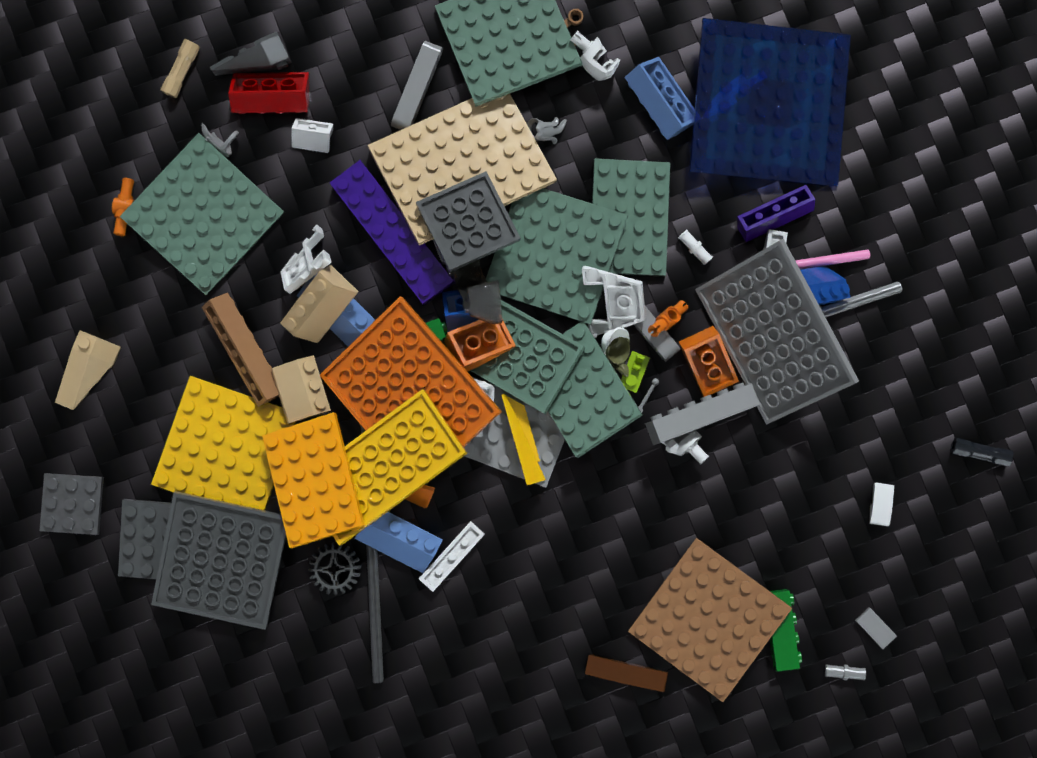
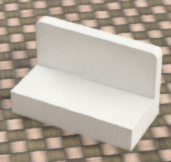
[292,118,333,153]

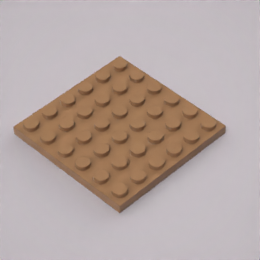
[628,538,792,702]

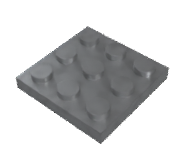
[40,473,104,535]

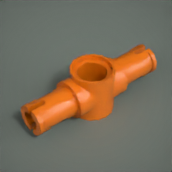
[112,178,135,236]
[648,300,688,337]

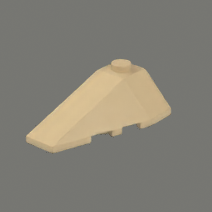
[55,331,121,410]

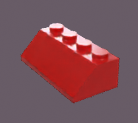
[228,72,309,114]

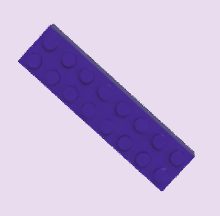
[330,160,454,306]

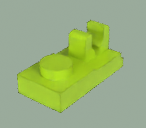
[621,351,650,393]

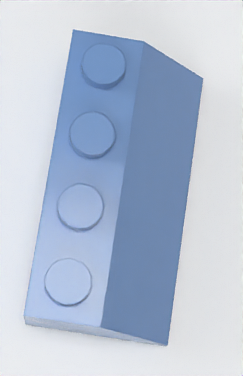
[624,57,701,140]
[297,273,375,347]
[354,512,442,573]

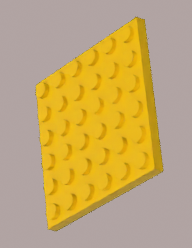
[151,376,296,510]

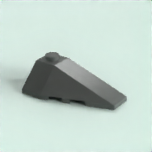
[210,31,292,75]

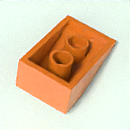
[444,313,516,372]
[679,326,739,397]

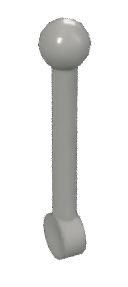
[638,378,659,413]

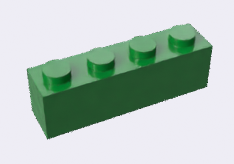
[770,589,802,671]

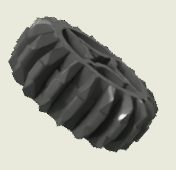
[308,542,361,595]

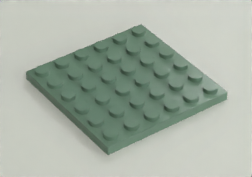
[435,0,582,107]
[120,133,284,295]
[483,188,628,325]

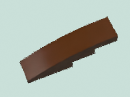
[585,655,668,692]

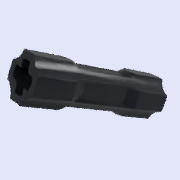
[951,438,1013,467]

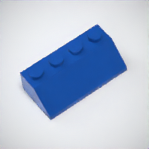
[800,266,851,306]

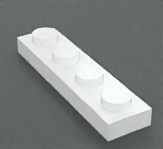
[419,521,485,592]

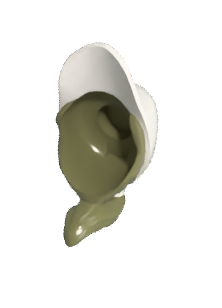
[601,327,630,377]

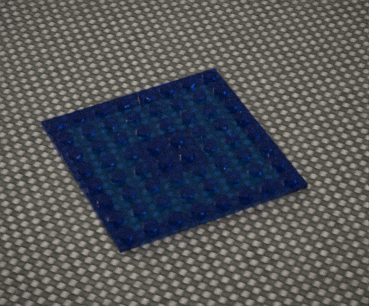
[690,18,851,187]

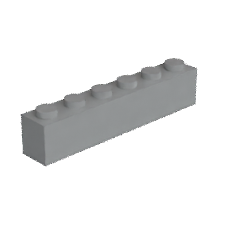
[645,382,760,445]

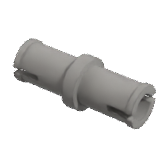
[825,664,866,680]

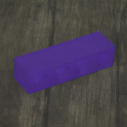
[737,185,815,242]

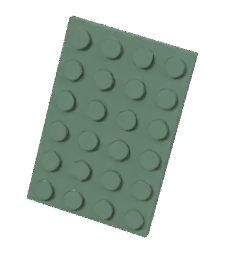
[592,158,670,277]
[470,293,585,414]
[548,322,643,458]

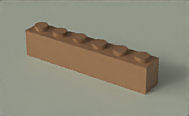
[202,293,279,407]

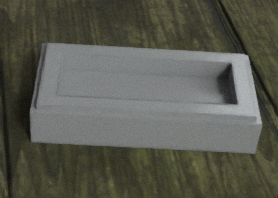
[855,607,897,649]

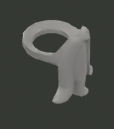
[527,117,567,144]
[201,123,239,157]

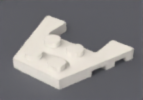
[281,224,331,294]
[582,266,646,337]

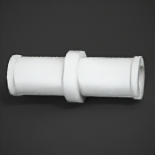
[678,229,713,265]

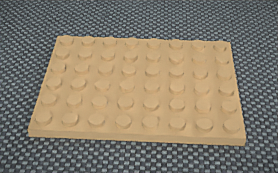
[368,94,557,246]

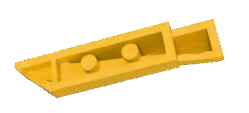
[501,394,545,485]

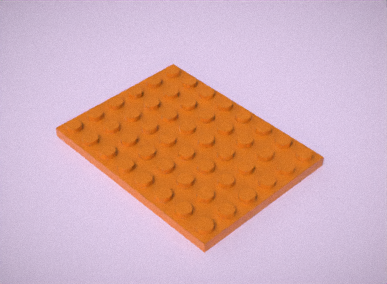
[320,296,502,490]

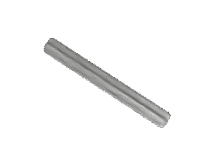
[820,282,902,317]

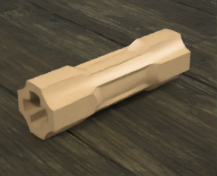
[161,39,200,98]

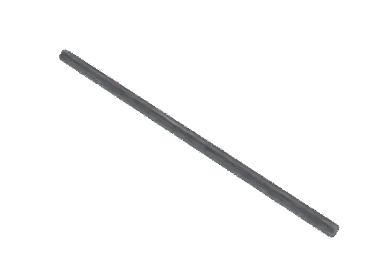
[361,426,384,683]

